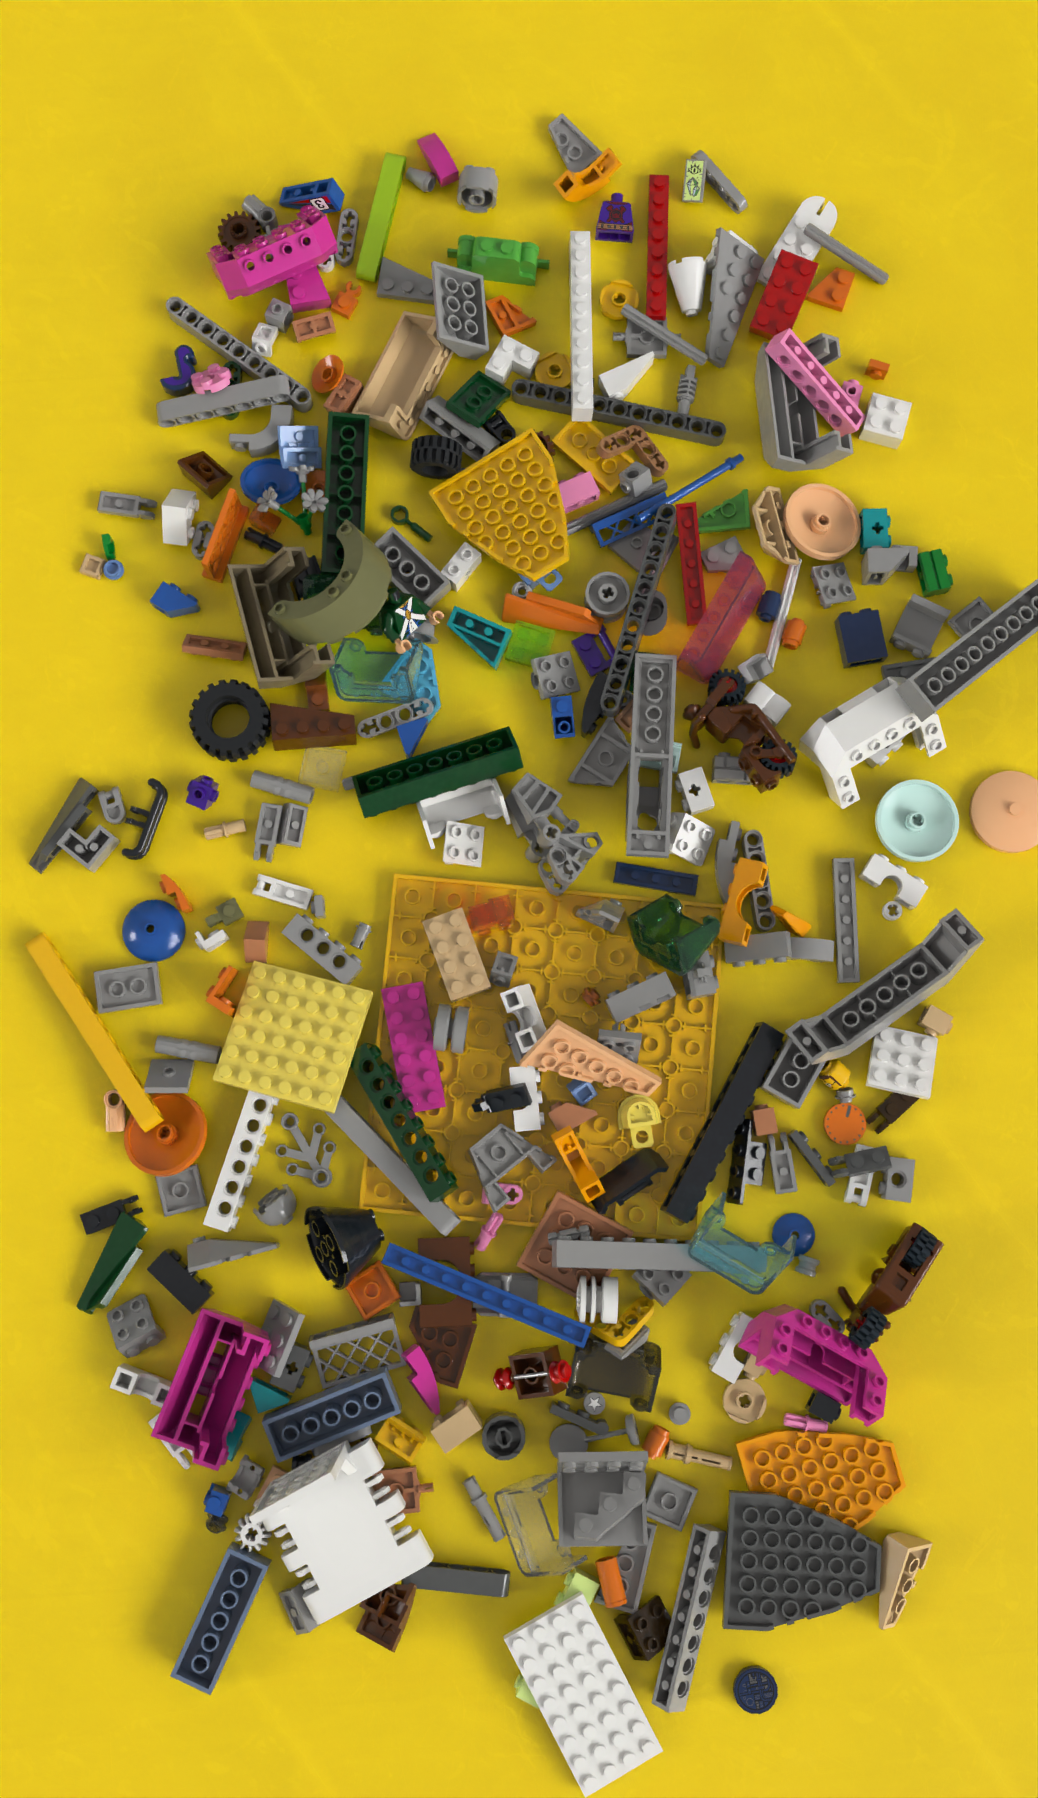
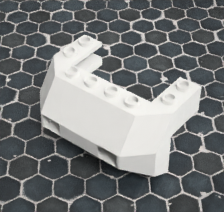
[799,677,947,809]

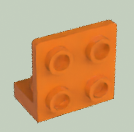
[206,965,239,1018]

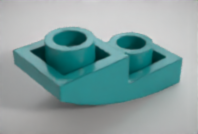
[226,1410,252,1461]

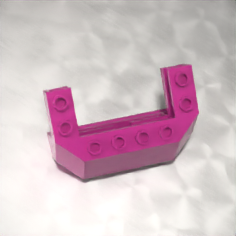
[738,1304,888,1427]
[151,1308,272,1471]

